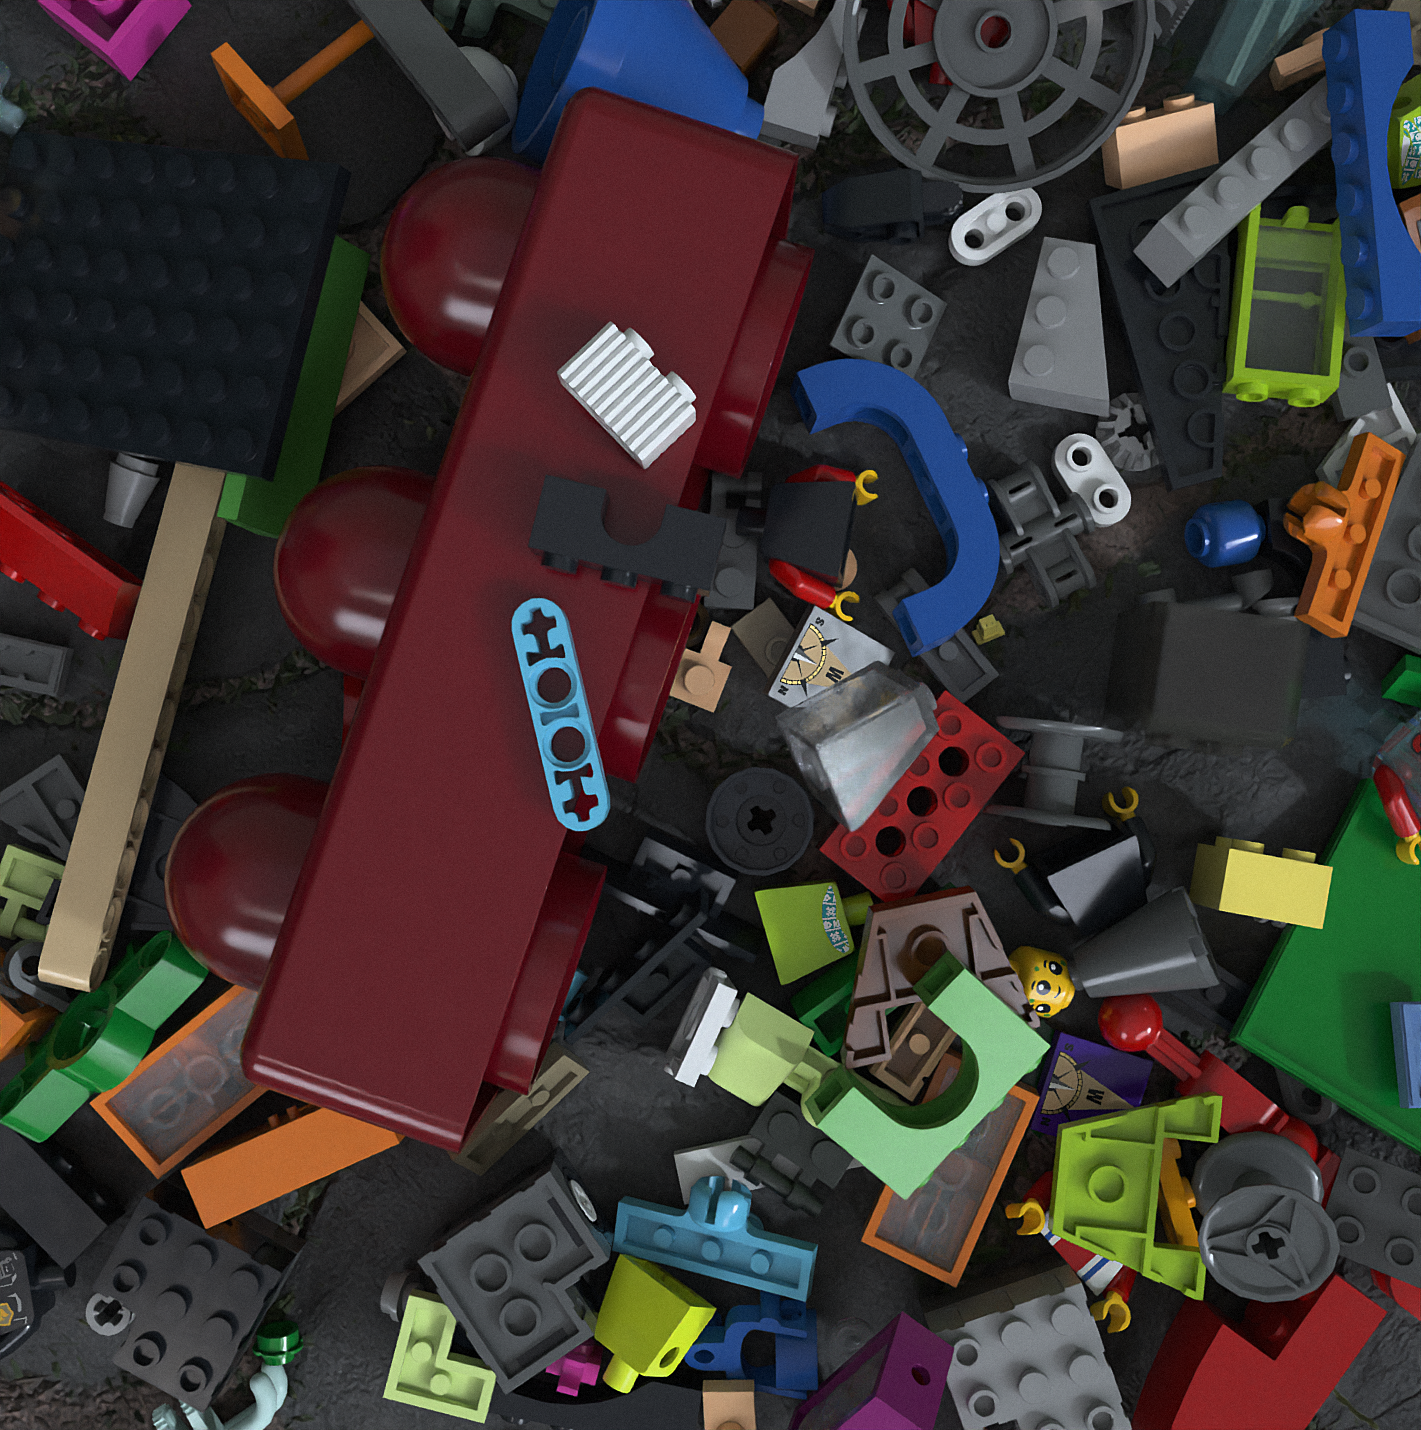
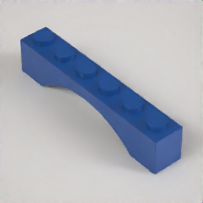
[1322,9,1421,337]

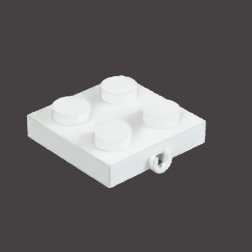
[664,966,740,1087]

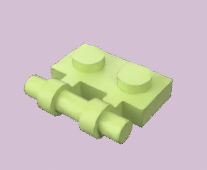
[0,844,66,942]

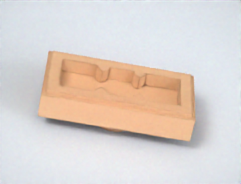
[1269,28,1329,91]
[702,1380,757,1430]

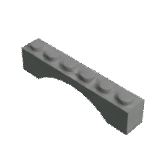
[760,0,868,151]
[1133,76,1332,288]

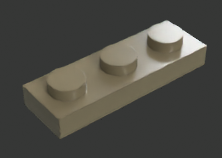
[446,1041,590,1176]

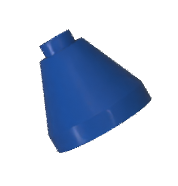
[511,0,764,166]

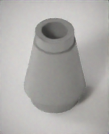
[103,453,161,528]

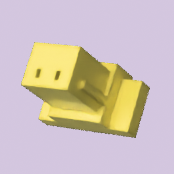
[971,614,1005,646]

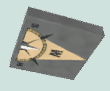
[762,604,895,740]

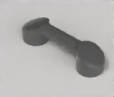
[1134,568,1275,623]

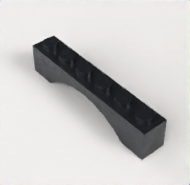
[450,1324,703,1430]

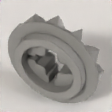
[1096,393,1159,471]

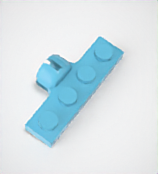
[612,1176,818,1302]

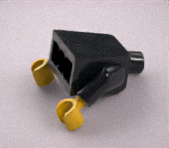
[994,787,1158,936]

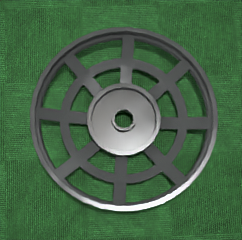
[842,0,1156,193]

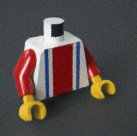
[1005,1170,1138,1333]

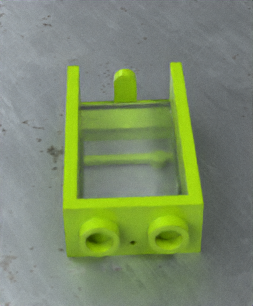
[1222,203,1347,407]

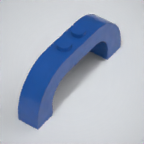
[789,359,1000,658]

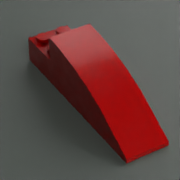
[1131,1270,1387,1430]

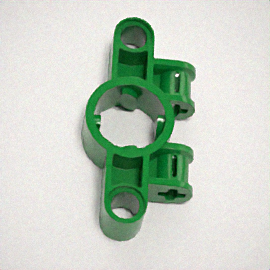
[0,930,209,1143]

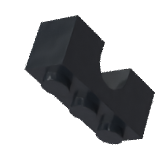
[528,475,727,604]

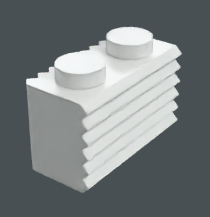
[557,321,696,469]

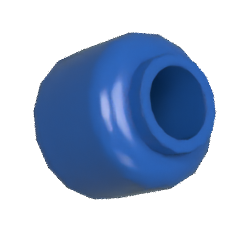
[1184,499,1266,568]

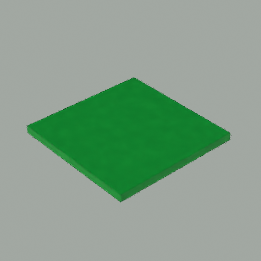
[1228,778,1421,1156]

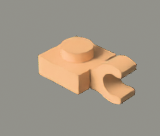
[670,621,732,713]

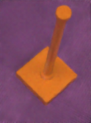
[210,0,421,160]

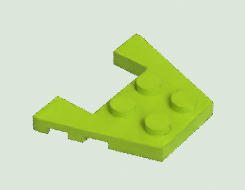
[1048,1091,1223,1300]

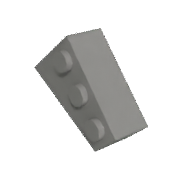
[1008,237,1109,417]

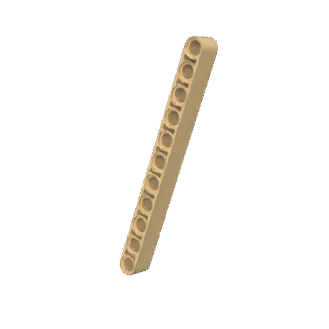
[38,464,227,993]

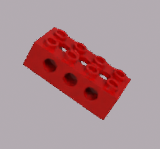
[815,690,1025,902]

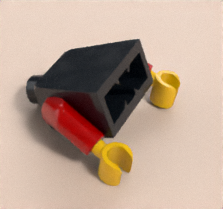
[736,464,878,621]

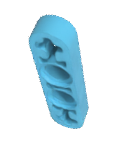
[512,598,610,831]

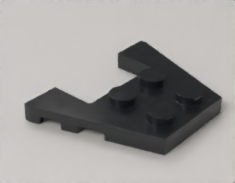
[35,770,200,932]

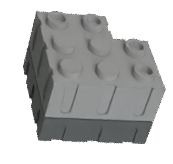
[918,1252,1132,1430]

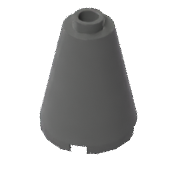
[1067,886,1220,998]

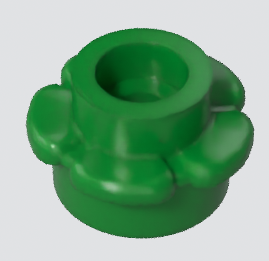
[252,1320,303,1366]

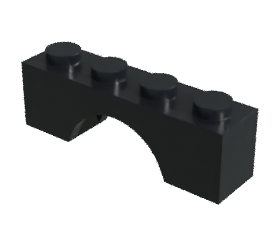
[1252,497,1351,701]

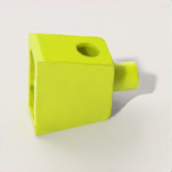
[594,1254,717,1393]

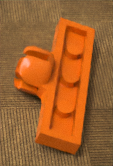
[1283,432,1406,638]

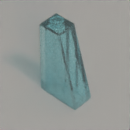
[1179,0,1327,116]

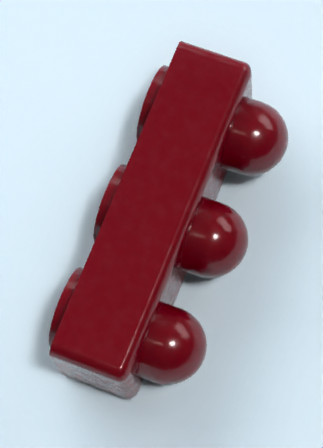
[164,86,815,1154]

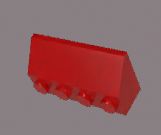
[0,479,143,641]

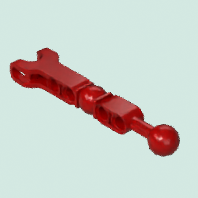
[1098,993,1421,1321]

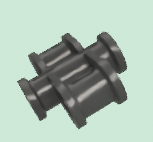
[984,459,1097,609]

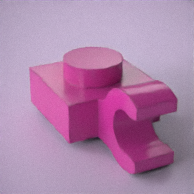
[545,1338,604,1397]

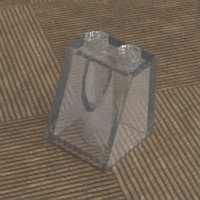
[775,660,940,832]

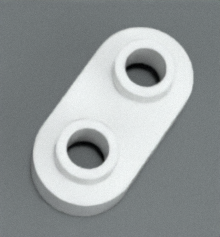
[948,188,1042,266]
[1051,433,1131,527]

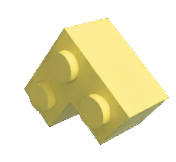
[1189,836,1333,929]

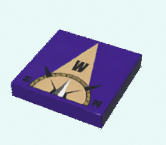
[1028,1029,1154,1137]

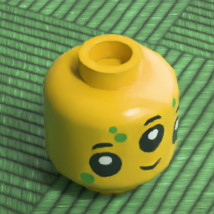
[1008,946,1075,1017]

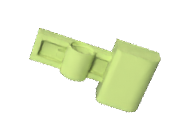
[707,992,910,1129]

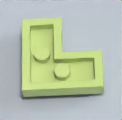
[383,1288,496,1423]

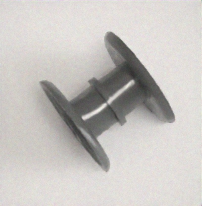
[983,716,1124,830]
[1190,1131,1340,1303]

